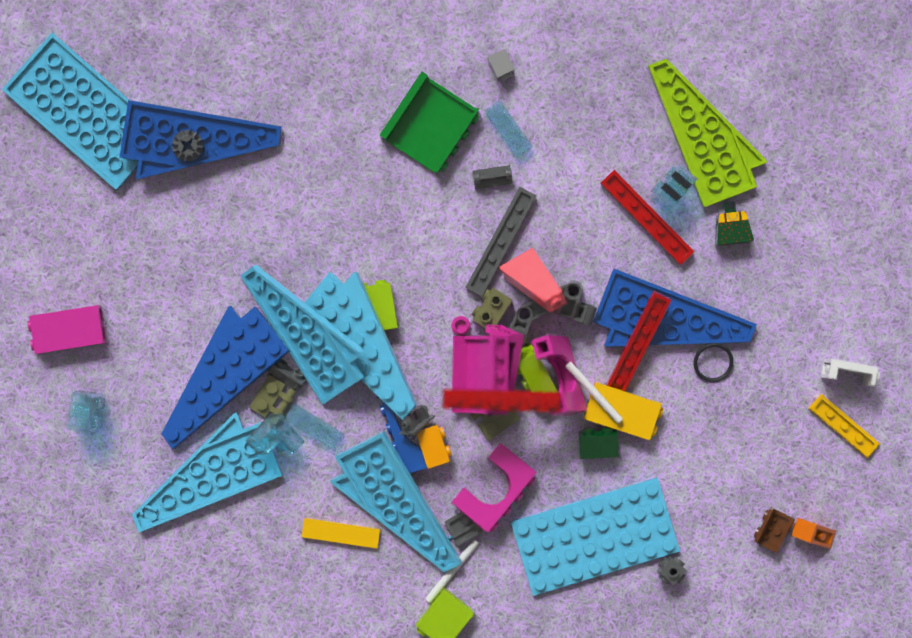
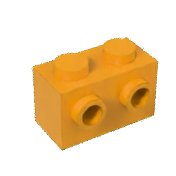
[417,424,452,469]

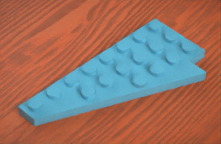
[241,265,366,405]
[304,272,417,420]
[132,412,283,532]
[330,431,462,572]

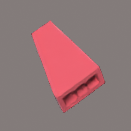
[500,248,567,313]

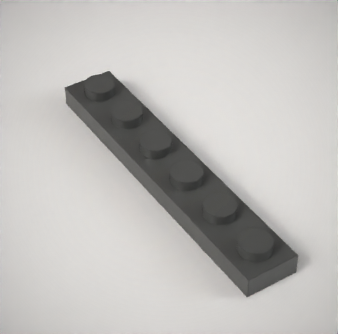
[465,187,537,296]

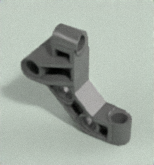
[510,280,597,343]

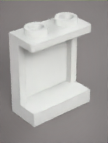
[821,359,880,386]

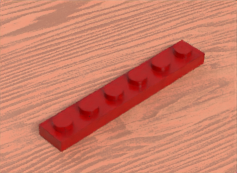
[600,170,695,265]
[606,291,671,391]
[442,389,561,412]

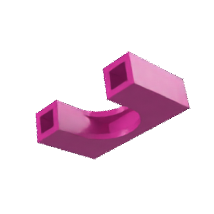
[532,335,587,416]
[451,443,537,533]

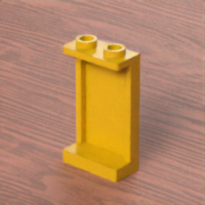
[583,381,664,440]

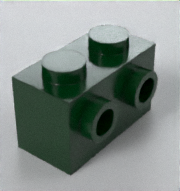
[578,427,619,459]

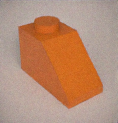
[792,518,836,549]

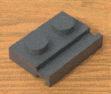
[444,512,484,546]

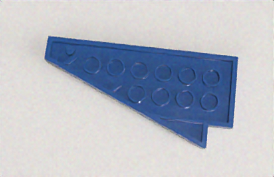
[161,306,290,449]

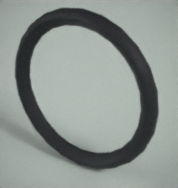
[693,343,734,382]

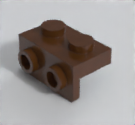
[754,507,795,554]

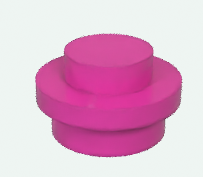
[451,316,470,335]

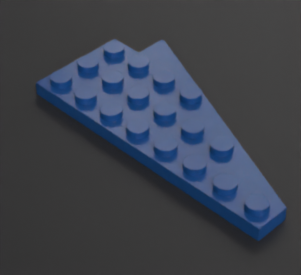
[119,100,282,179]
[593,268,757,347]

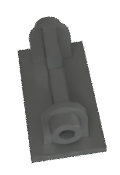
[472,165,513,190]
[268,359,306,391]
[399,405,435,436]

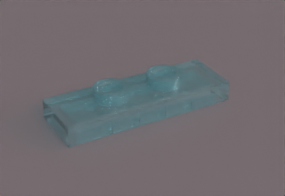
[484,100,533,158]
[284,403,343,449]

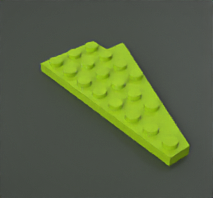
[648,59,767,208]

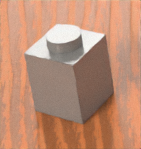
[487,49,515,81]

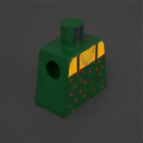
[715,201,754,246]

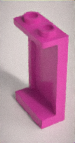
[27,305,107,354]
[485,324,524,391]

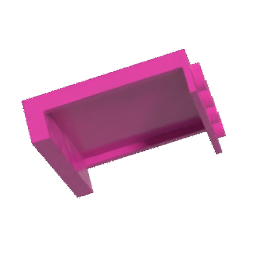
[452,335,509,415]

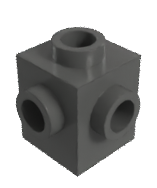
[657,556,687,585]

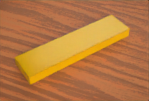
[808,394,880,458]
[301,518,380,548]

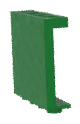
[380,71,480,175]

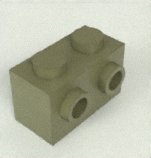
[471,288,513,329]

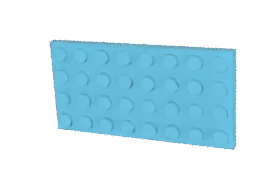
[1,33,138,191]
[511,477,680,596]

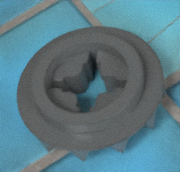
[172,130,203,161]

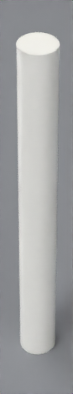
[565,361,623,424]
[425,539,479,603]

